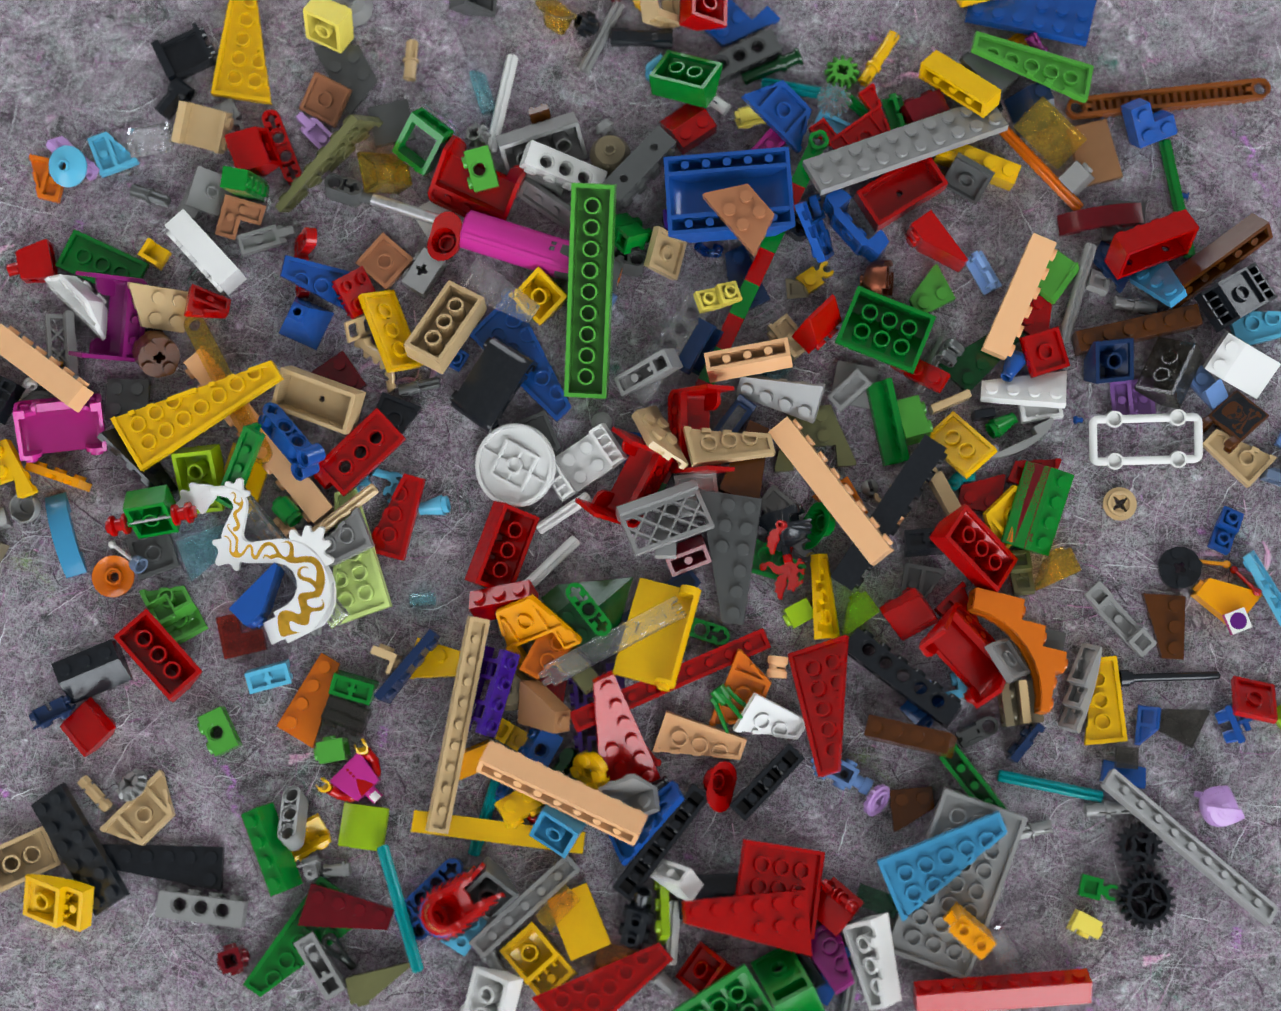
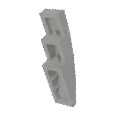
[1058,643,1103,734]

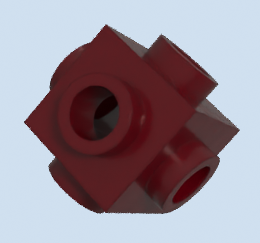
[216,942,250,976]

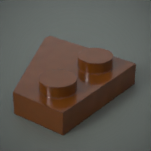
[889,786,935,832]

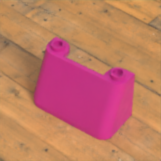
[12,393,108,463]

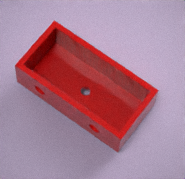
[853,157,948,233]
[1104,209,1199,280]

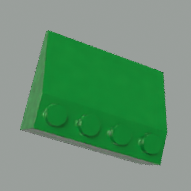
[835,286,936,374]
[672,963,775,1011]

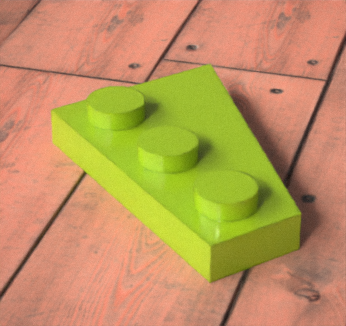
[653,880,670,945]

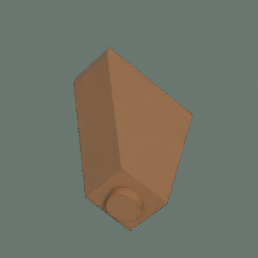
[518,679,571,734]

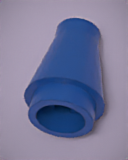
[1000,350,1026,382]

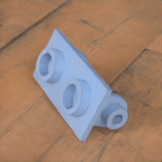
[966,250,1002,295]

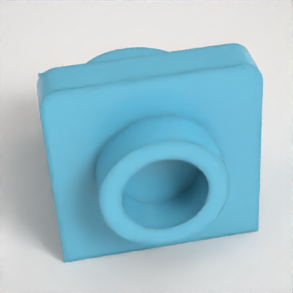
[945,671,967,698]

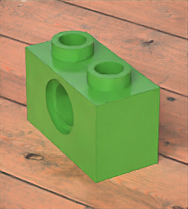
[461,145,500,193]
[197,706,243,756]

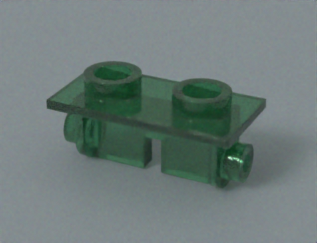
[856,883,898,919]

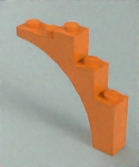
[967,587,1068,715]

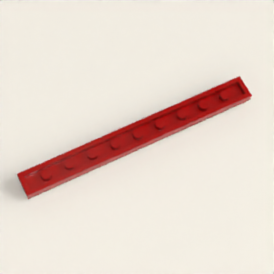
[570,628,771,733]

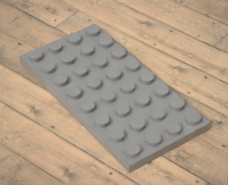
[891,787,1028,978]

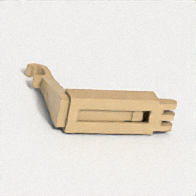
[874,467,961,516]

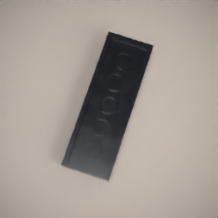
[31,783,130,916]

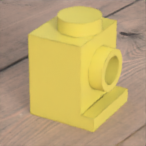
[1066,909,1103,940]

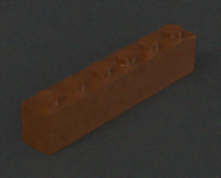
[1172,213,1273,309]
[1071,304,1203,357]

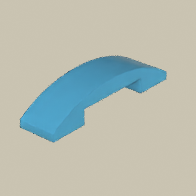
[45,492,88,578]

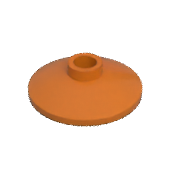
[92,555,135,598]

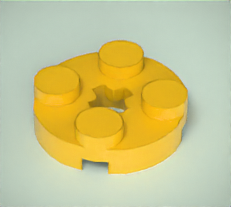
[570,750,610,790]

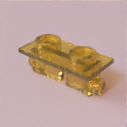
[535,885,580,931]

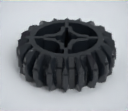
[1116,870,1176,930]

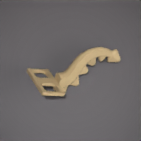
[344,314,396,393]

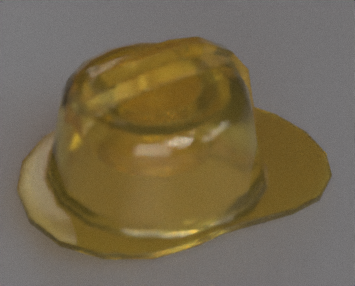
[535,0,577,35]

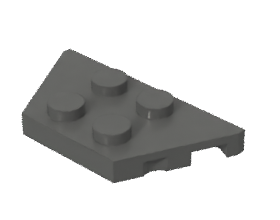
[314,45,378,115]

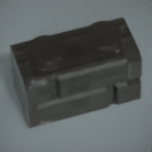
[321,694,372,737]

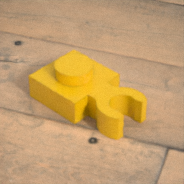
[795,261,834,294]

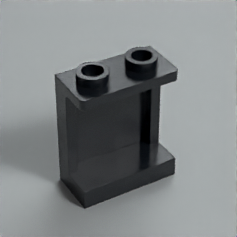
[151,22,217,82]

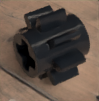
[574,11,599,38]

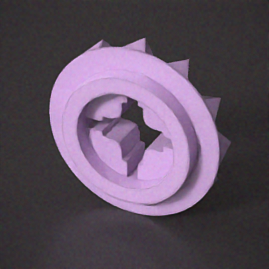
[863,784,890,816]

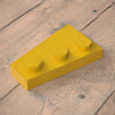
[409,638,460,679]

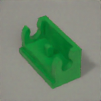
[328,670,379,706]

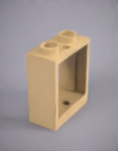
[640,0,680,30]

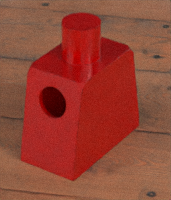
[6,239,59,284]

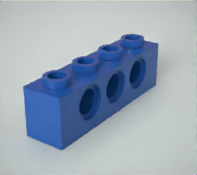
[494,727,564,801]

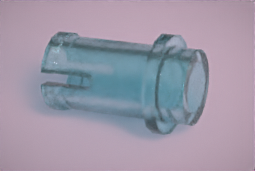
[409,590,436,607]

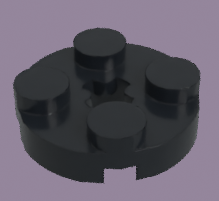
[1157,546,1202,589]

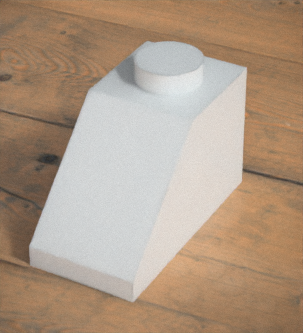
[650,859,704,900]

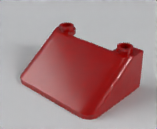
[428,135,527,221]
[919,602,1006,709]

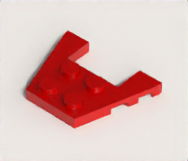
[808,83,890,150]

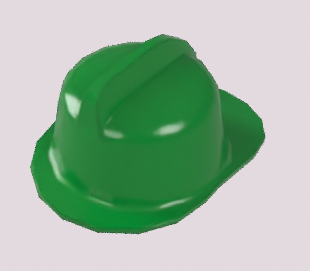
[803,502,836,549]

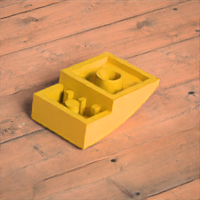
[23,874,94,932]
[499,922,578,995]

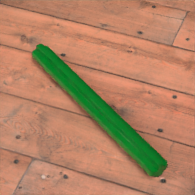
[1159,139,1196,259]

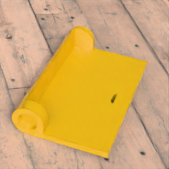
[613,578,701,692]

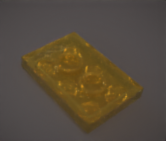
[1013,96,1087,170]

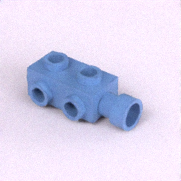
[810,756,874,796]

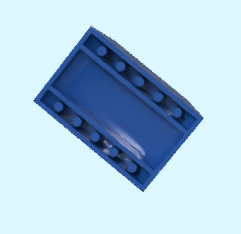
[663,147,795,243]

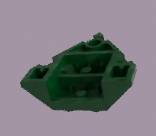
[541,577,634,663]

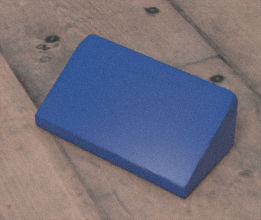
[1099,759,1146,789]

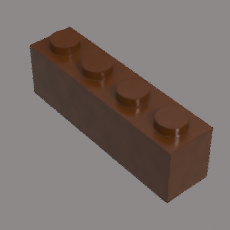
[864,714,957,759]

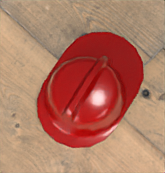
[427,211,462,261]
[703,761,737,813]

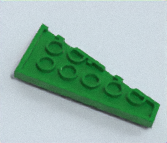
[243,875,352,997]

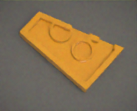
[24,461,92,492]

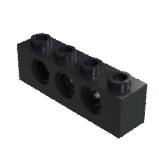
[729,743,805,821]

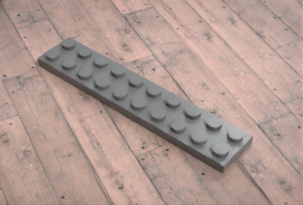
[802,105,1009,196]

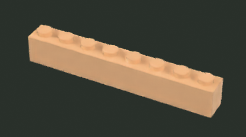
[768,416,894,566]
[476,740,648,846]

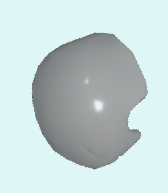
[8,493,41,524]

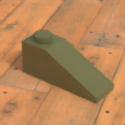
[345,961,410,1007]

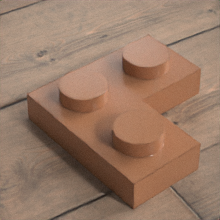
[214,194,266,240]

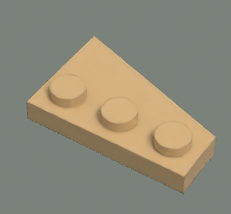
[1203,429,1277,488]

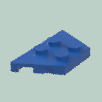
[741,80,812,154]

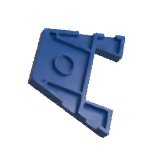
[704,0,780,48]
[794,193,835,263]

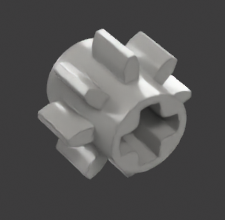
[464,122,491,148]

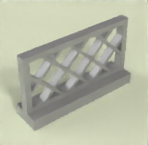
[616,479,715,557]

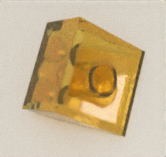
[357,152,413,194]
[1034,546,1082,591]

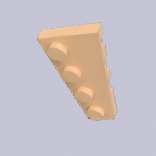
[652,710,747,760]

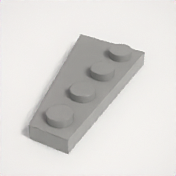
[736,375,826,424]

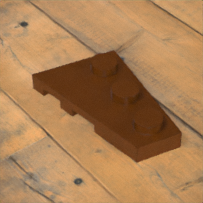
[1141,593,1186,660]

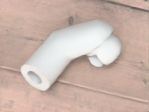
[19,377,38,401]

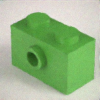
[897,395,933,446]
[313,735,352,764]

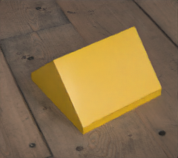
[511,267,568,326]

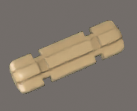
[77,775,113,812]

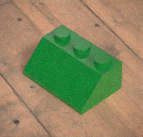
[649,50,723,108]

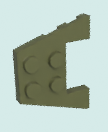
[774,405,857,473]

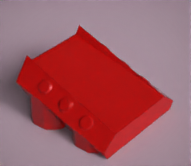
[879,587,939,641]
[60,697,116,758]

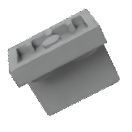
[598,774,660,815]

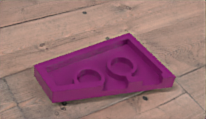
[810,925,855,995]

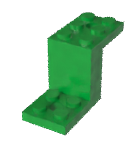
[750,948,825,1011]

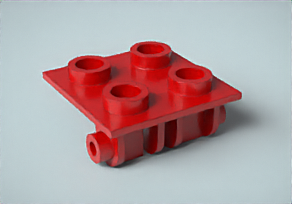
[332,265,376,319]
[817,876,864,937]

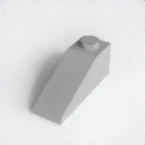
[613,348,683,397]
[293,932,347,1001]

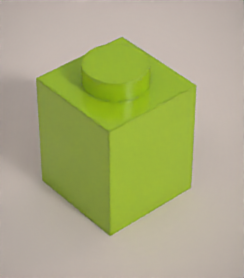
[782,597,813,629]

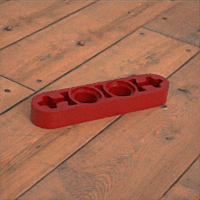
[262,109,302,185]

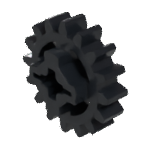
[1114,823,1163,870]

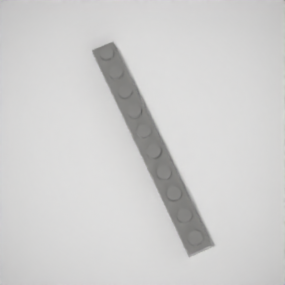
[1100,768,1279,926]

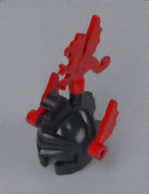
[759,503,814,600]

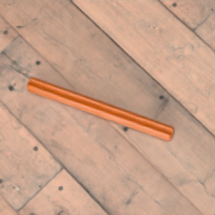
[999,126,1084,211]

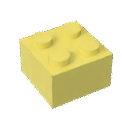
[303,0,354,54]

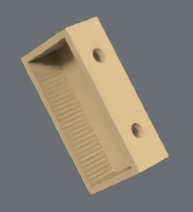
[272,366,366,435]

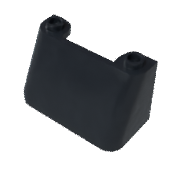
[450,335,539,433]

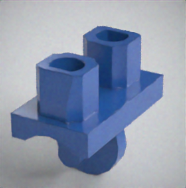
[1215,703,1254,744]

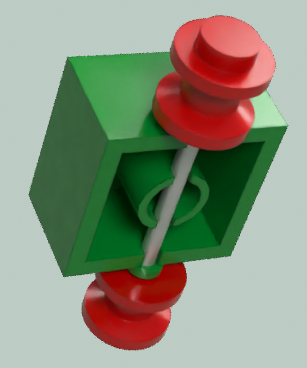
[105,485,197,539]

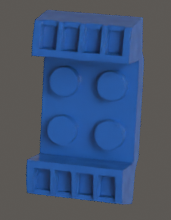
[822,188,889,262]

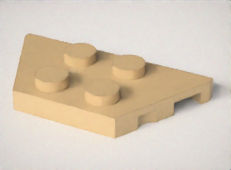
[127,282,195,333]
[631,405,689,470]
[99,770,176,846]

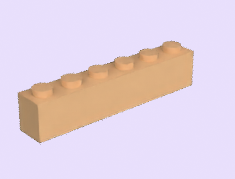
[981,233,1058,361]
[0,323,94,413]

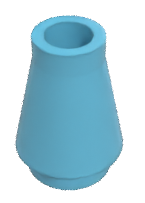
[418,495,451,515]

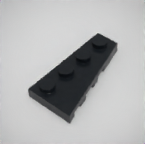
[356,392,422,477]
[97,428,178,494]

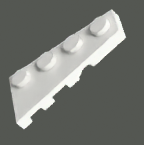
[980,371,1067,409]

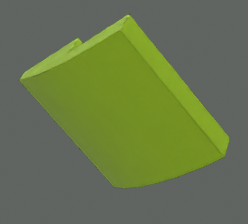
[338,802,390,851]

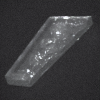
[458,257,540,323]

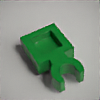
[1077,873,1118,901]

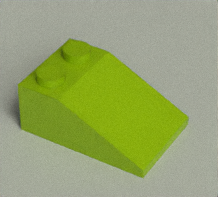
[171,444,225,514]

